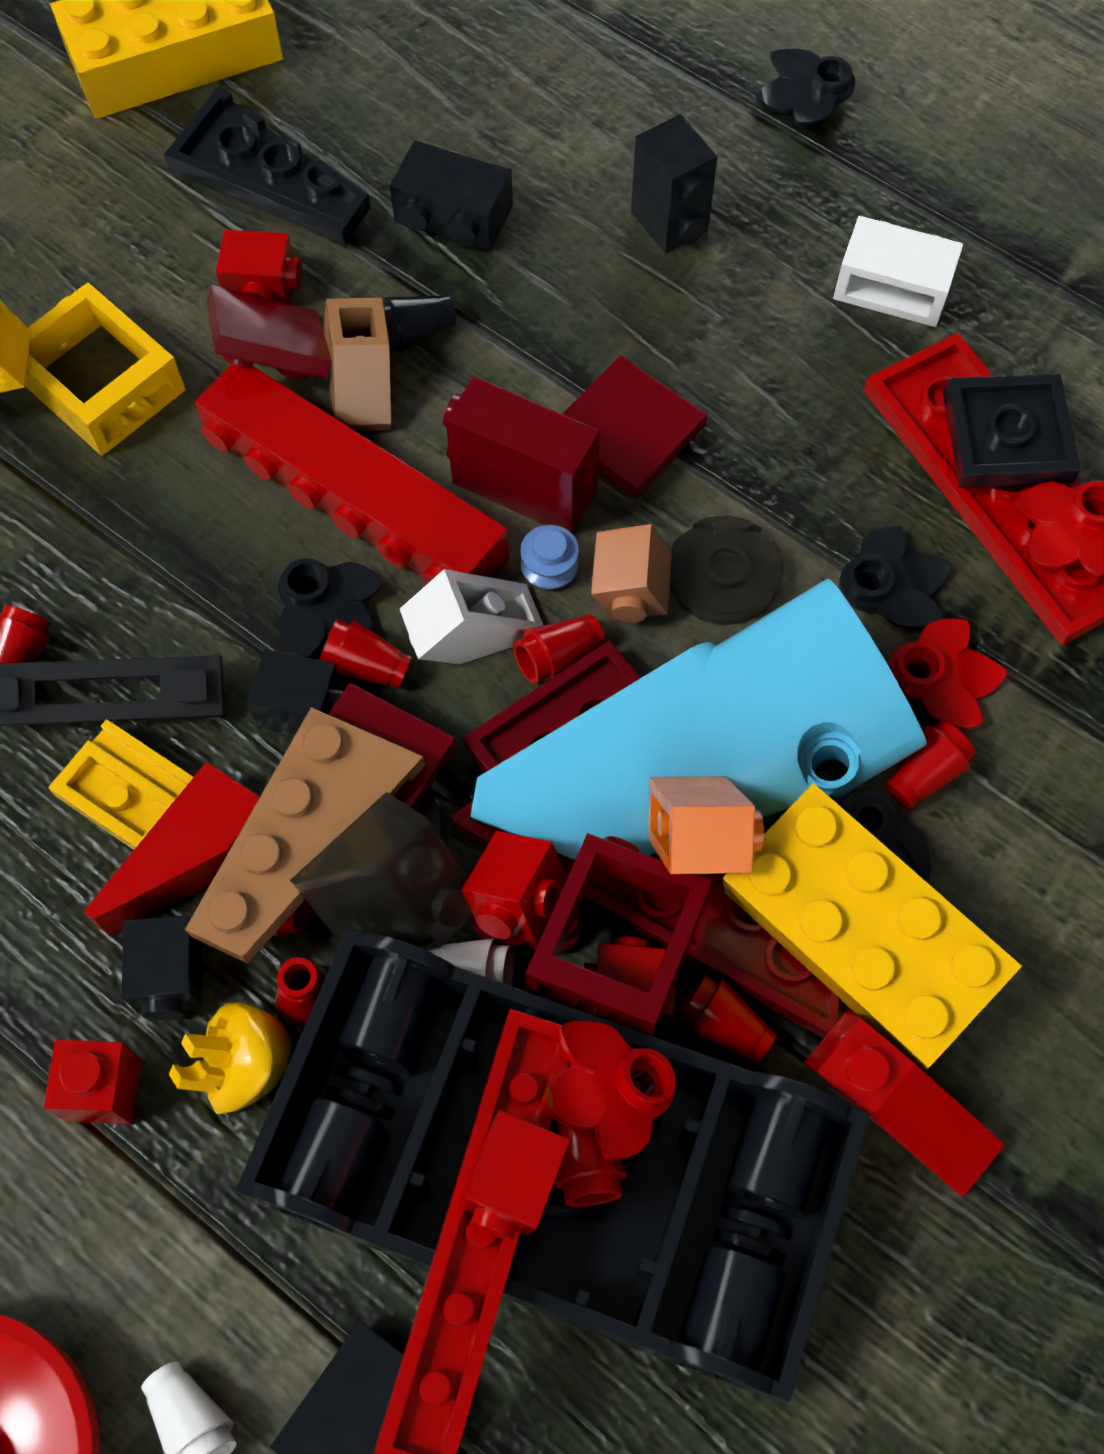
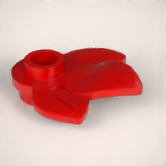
[1013,481,1104,577]
[888,619,1007,729]
[542,1021,676,1160]

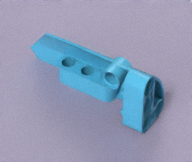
[470,578,927,861]

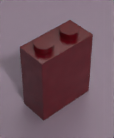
[443,376,600,535]

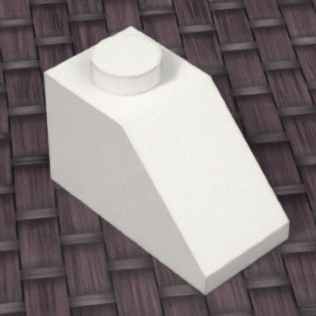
[400,569,543,664]

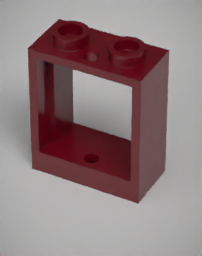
[525,833,712,1037]

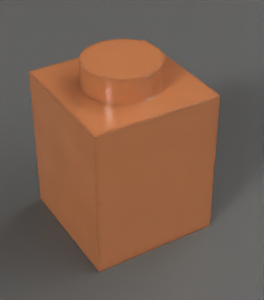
[591,524,672,623]

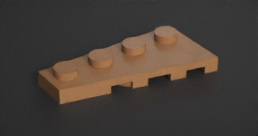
[185,707,425,963]

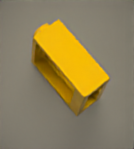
[24,282,186,456]

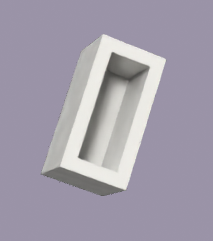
[833,216,963,327]

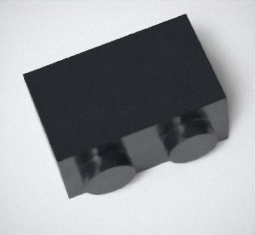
[631,114,718,253]
[390,140,513,251]

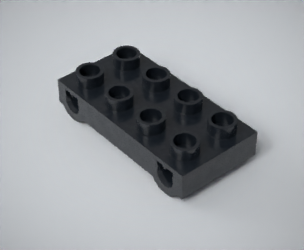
[235,928,870,1404]

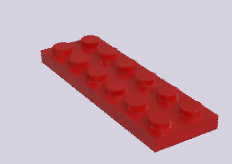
[863,332,1104,646]

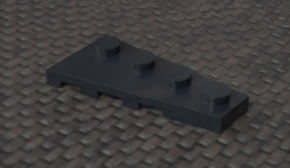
[164,85,371,245]

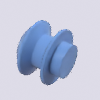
[520,525,579,590]

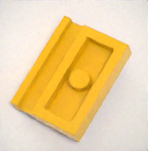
[48,719,193,850]

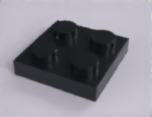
[942,373,1081,488]

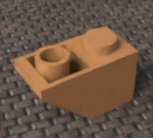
[323,298,391,431]

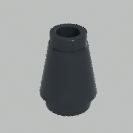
[383,294,456,352]

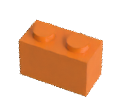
[648,776,764,874]

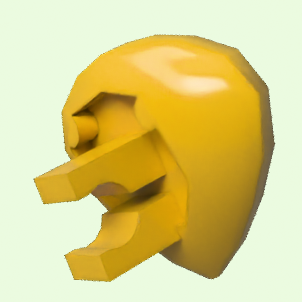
[169,1002,293,1114]

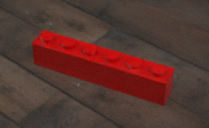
[194,364,509,585]

